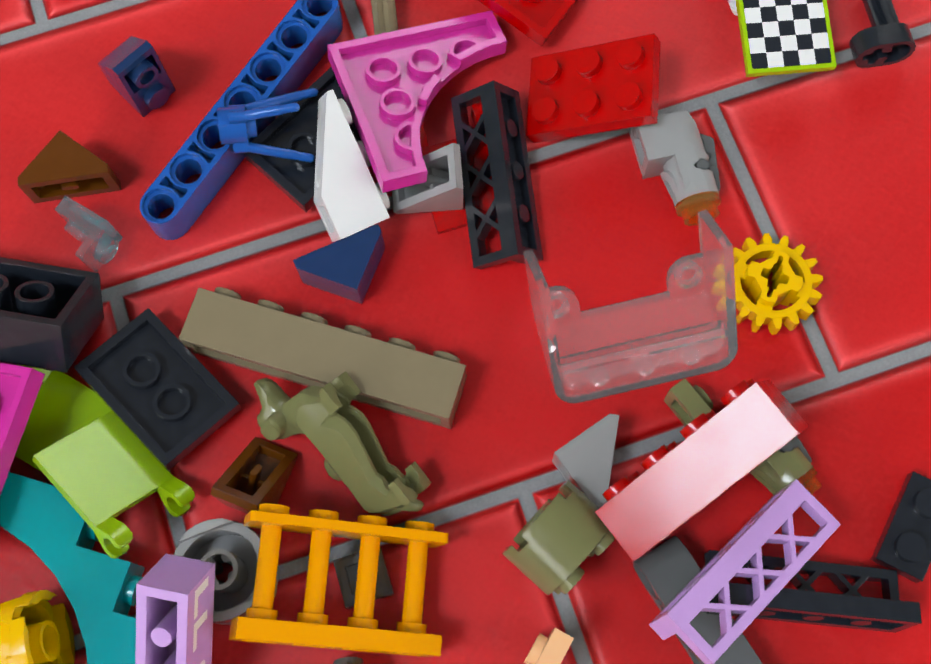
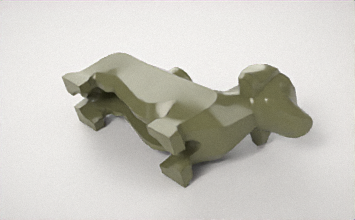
[254,371,432,516]

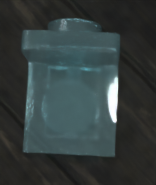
[55,195,123,272]

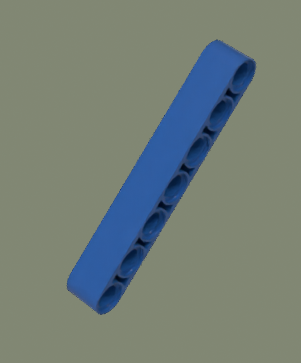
[139,0,343,240]

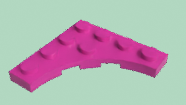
[327,10,507,193]

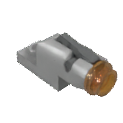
[628,111,721,226]

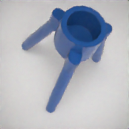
[217,88,318,162]

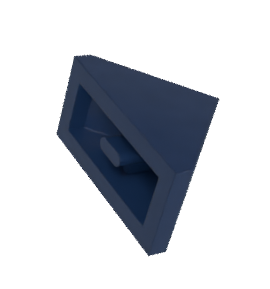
[293,224,385,304]

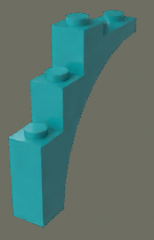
[0,472,145,664]

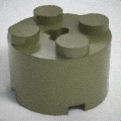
[502,480,615,595]

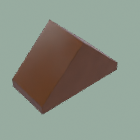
[18,131,121,203]
[210,437,298,514]

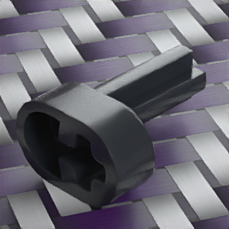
[849,0,916,68]

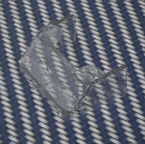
[523,210,738,403]

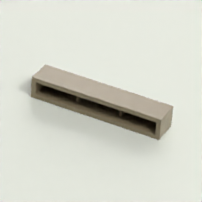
[179,287,467,429]

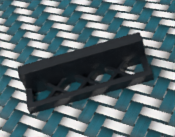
[451,80,543,270]
[704,550,922,633]

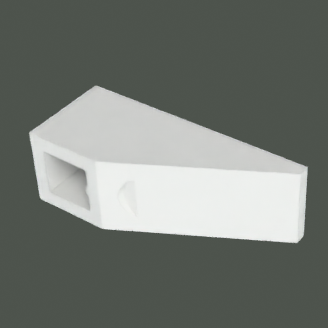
[314,89,390,242]

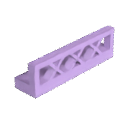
[649,479,841,664]

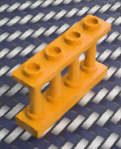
[229,503,449,657]

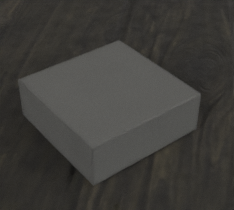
[333,547,394,609]

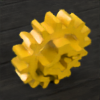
[718,233,823,335]

